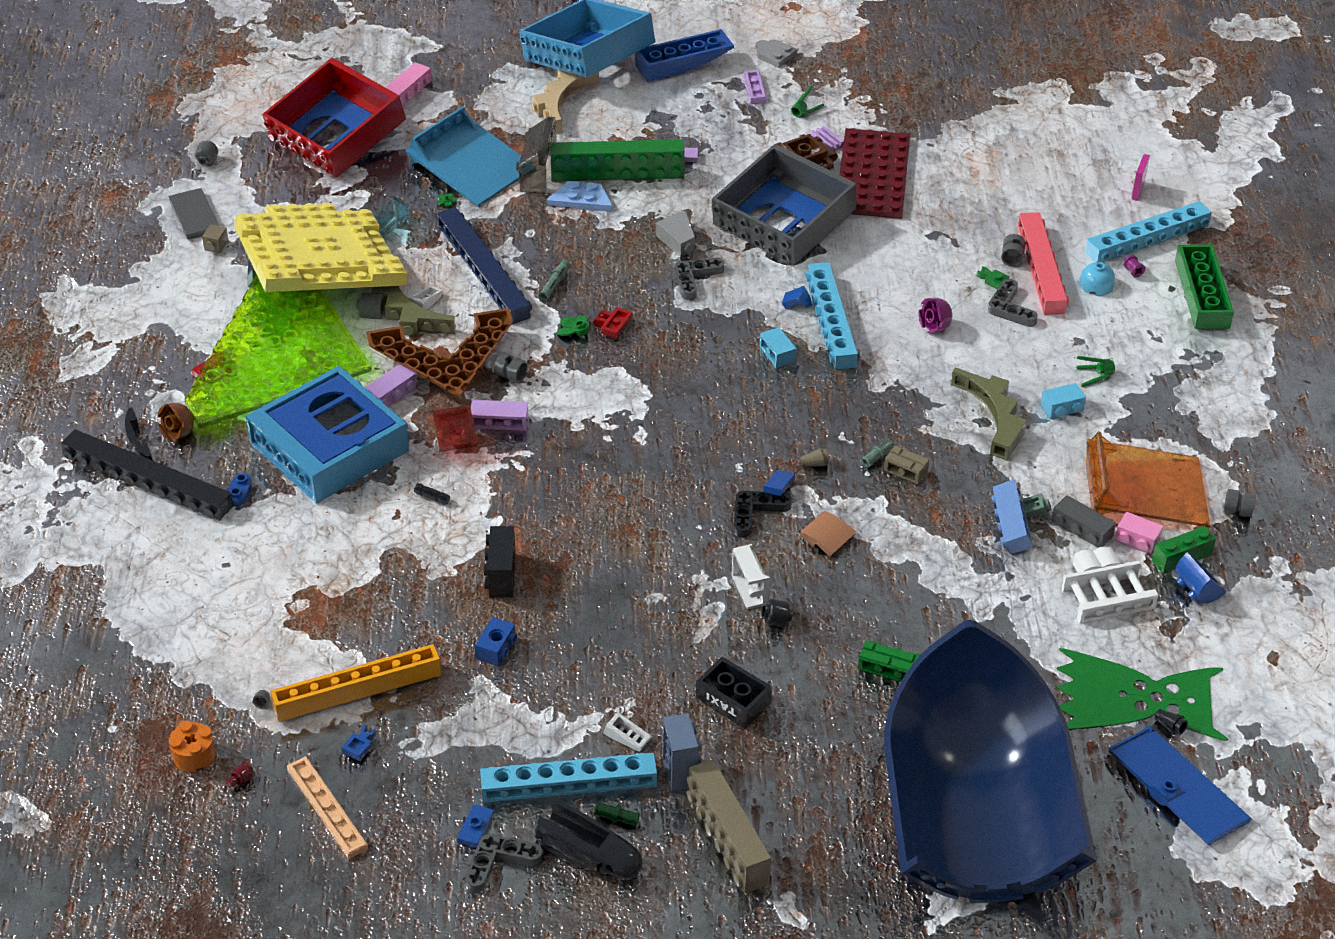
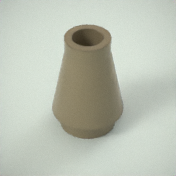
[800,448,829,468]

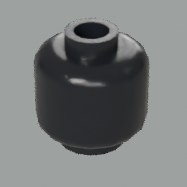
[761,599,793,627]

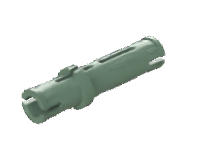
[539,260,571,301]

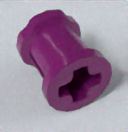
[1123,255,1145,277]

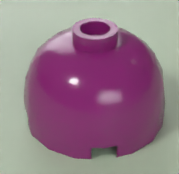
[918,298,953,333]

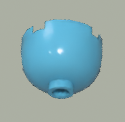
[1079,262,1115,296]

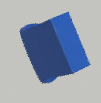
[781,286,812,309]

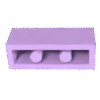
[365,364,417,407]
[470,400,529,431]

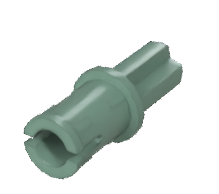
[861,439,894,468]

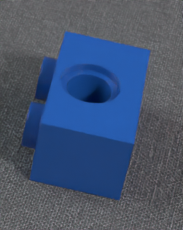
[475,617,517,666]

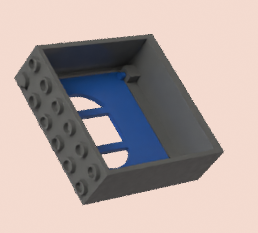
[712,144,856,266]

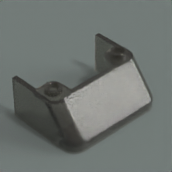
[516,116,557,194]

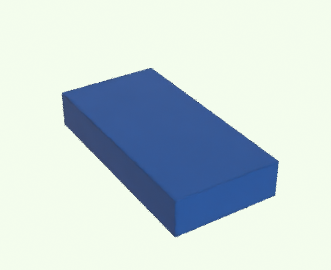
[763,470,795,496]

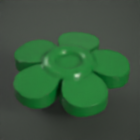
[437,193,457,207]

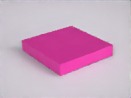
[1132,154,1150,201]

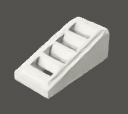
[409,286,444,310]
[603,712,652,752]

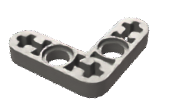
[675,258,725,300]
[988,279,1038,327]
[465,834,543,893]

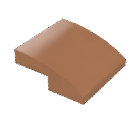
[799,511,856,557]

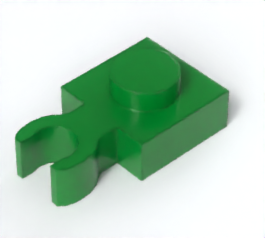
[977,266,1010,289]

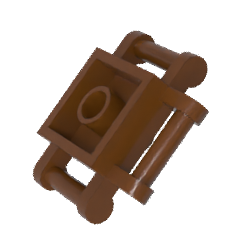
[776,134,838,170]

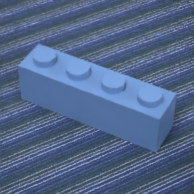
[992,479,1033,555]

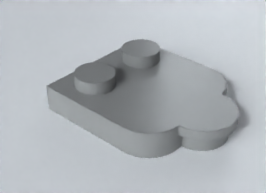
[755,40,797,68]

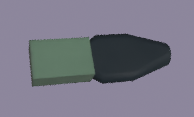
[247,259,260,289]

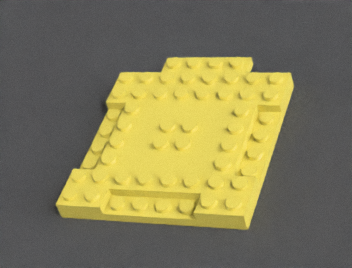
[234,203,407,292]

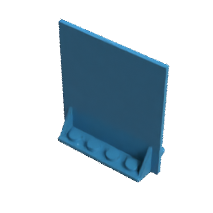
[406,106,536,207]

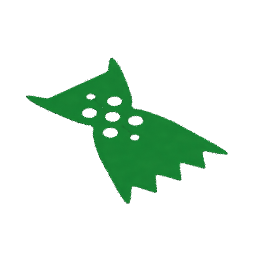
[1056,648,1228,740]

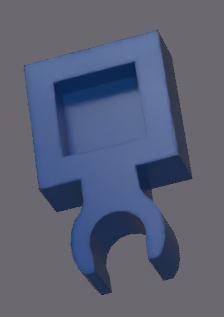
[342,725,376,761]

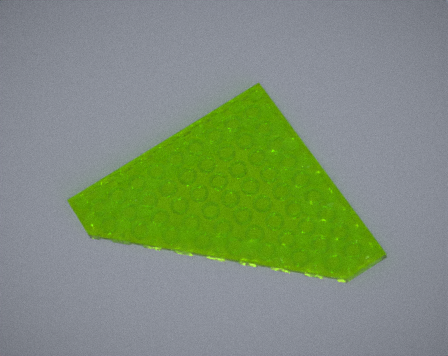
[184,274,372,429]

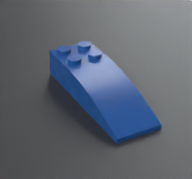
[635,29,734,82]

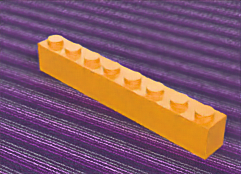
[270,644,441,722]

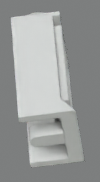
[732,544,770,610]

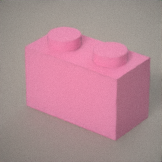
[1115,512,1163,554]

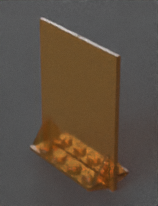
[1085,431,1210,528]

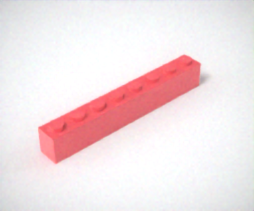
[1018,212,1069,315]

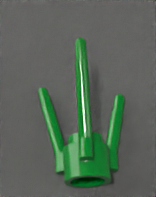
[791,86,824,117]
[1076,356,1115,387]

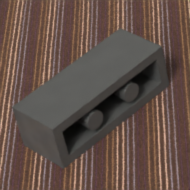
[1051,495,1116,548]

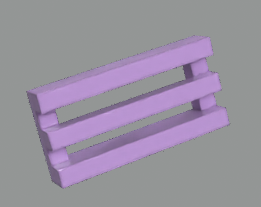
[811,126,844,151]

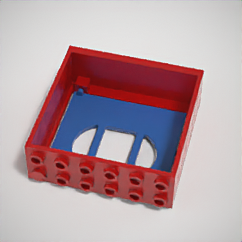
[262,58,406,178]

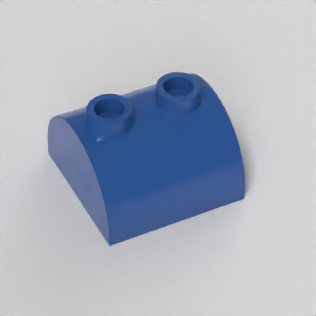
[1176,552,1226,603]

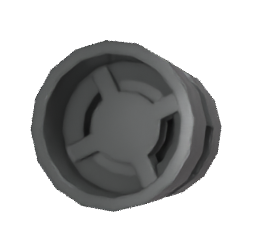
[1001,234,1026,267]
[494,353,528,383]
[1223,489,1256,518]

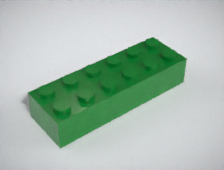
[1175,244,1234,329]

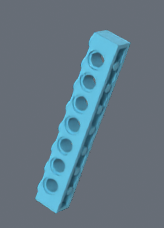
[1085,201,1212,262]
[805,262,858,370]
[480,753,657,803]

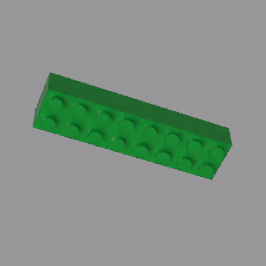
[550,139,685,181]

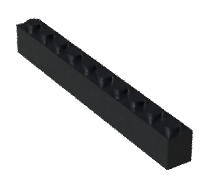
[61,429,233,521]

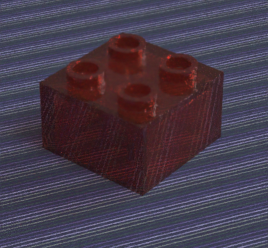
[432,405,477,452]

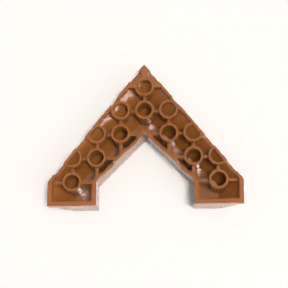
[366,308,513,398]

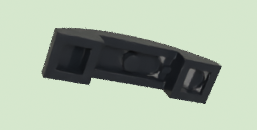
[125,407,153,461]

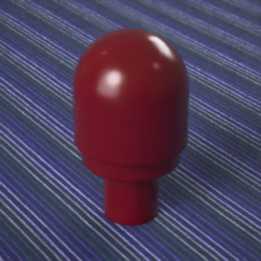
[226,763,254,788]

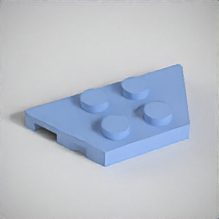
[547,181,612,211]

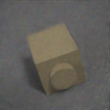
[202,224,229,253]

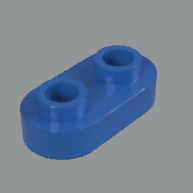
[228,474,252,506]

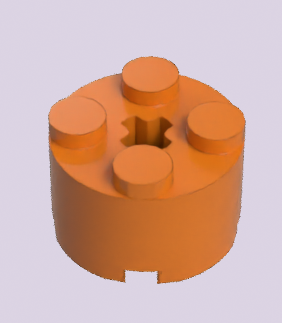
[169,720,216,772]

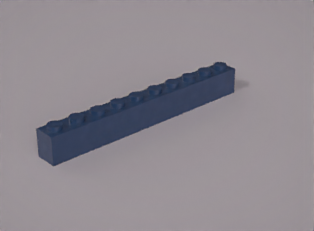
[437,207,532,325]

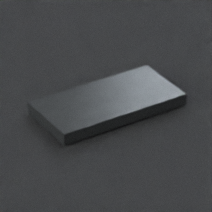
[168,188,219,239]

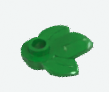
[557,315,590,336]

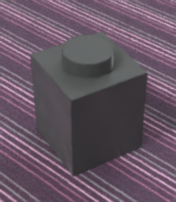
[356,293,385,319]

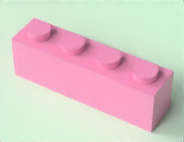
[385,62,432,106]

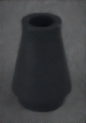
[1154,709,1188,735]

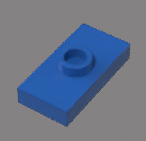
[457,804,494,848]

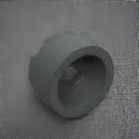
[252,690,271,709]

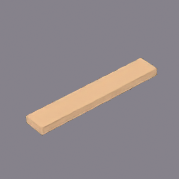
[287,756,368,859]

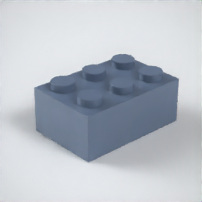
[662,713,701,792]

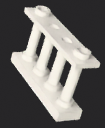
[1062,561,1158,623]

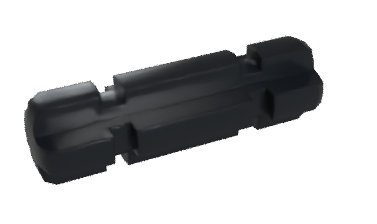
[414,483,450,505]

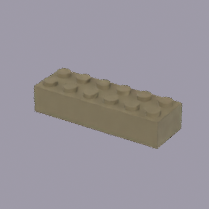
[687,759,771,894]

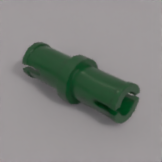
[594,801,640,827]

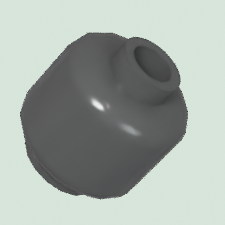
[195,141,219,165]

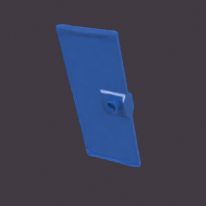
[1108,726,1252,845]

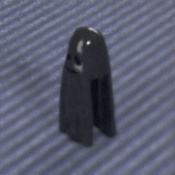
[535,796,643,880]

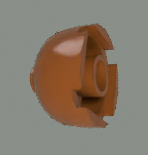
[157,403,194,441]

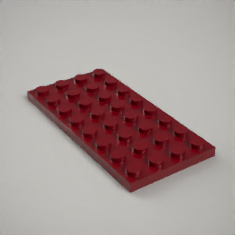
[839,128,910,219]

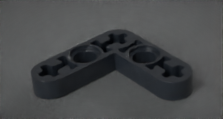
[734,491,792,538]

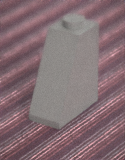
[656,210,695,257]

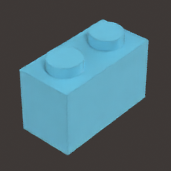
[759,327,797,368]
[1040,383,1086,419]

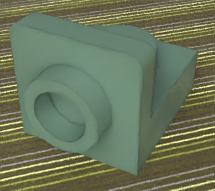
[1023,493,1052,519]

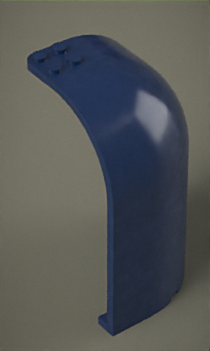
[884,620,1097,903]

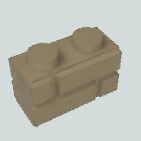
[884,446,929,485]

